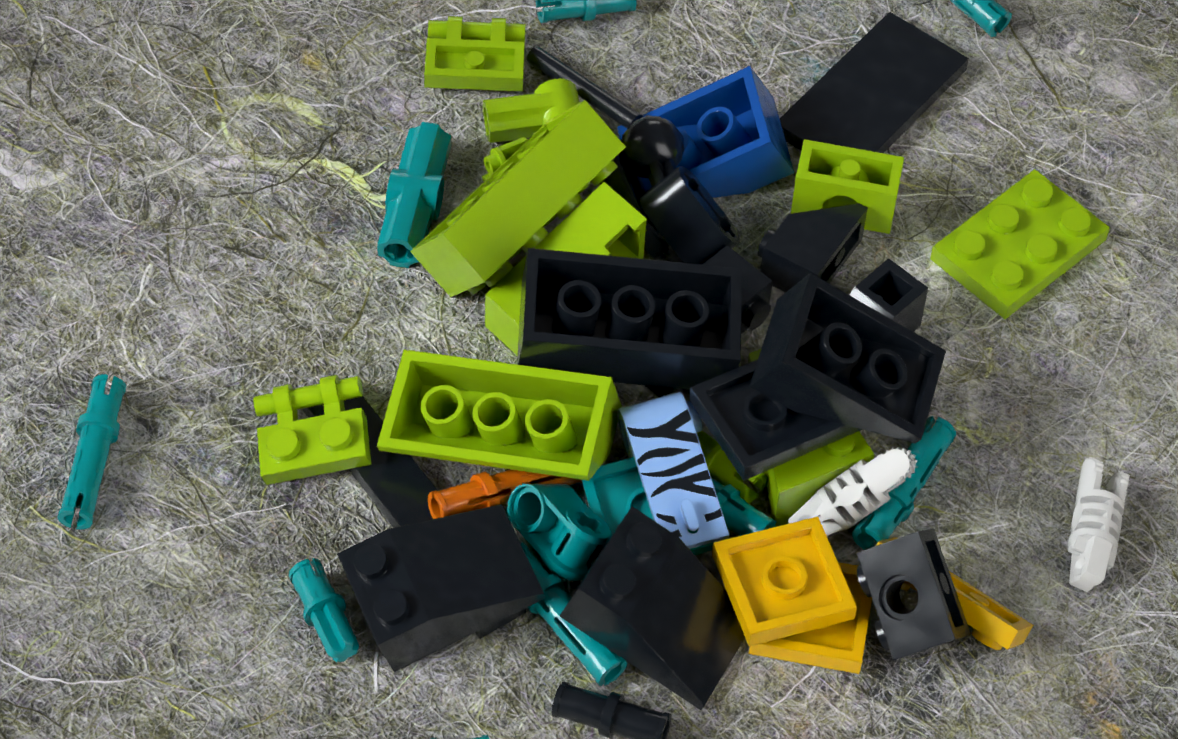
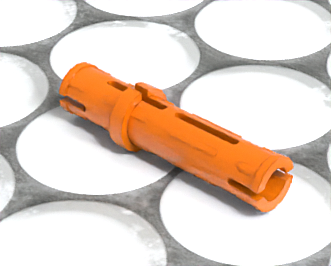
[428,469,582,519]

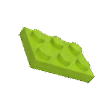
[930,169,1110,319]

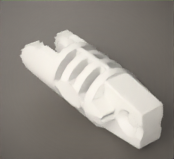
[788,447,918,538]
[1068,457,1130,592]

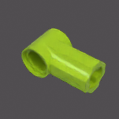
[483,79,580,143]

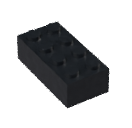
[517,248,742,390]

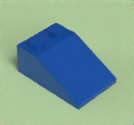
[617,66,795,198]

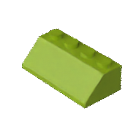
[377,349,622,481]

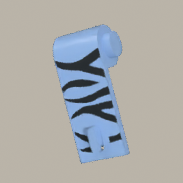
[617,392,729,549]

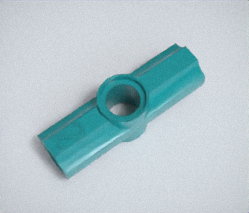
[377,122,452,268]

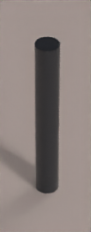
[527,46,644,128]

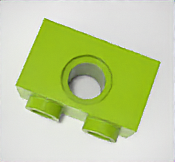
[791,139,904,234]

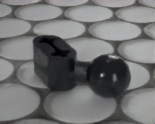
[621,115,740,265]

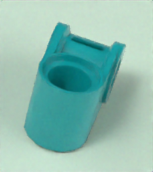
[507,484,611,581]

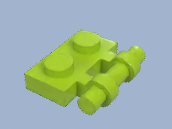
[424,16,526,92]
[253,374,371,485]

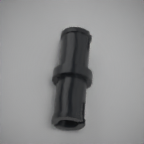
[552,681,672,739]

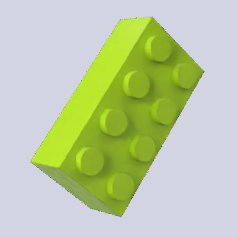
[410,100,626,297]

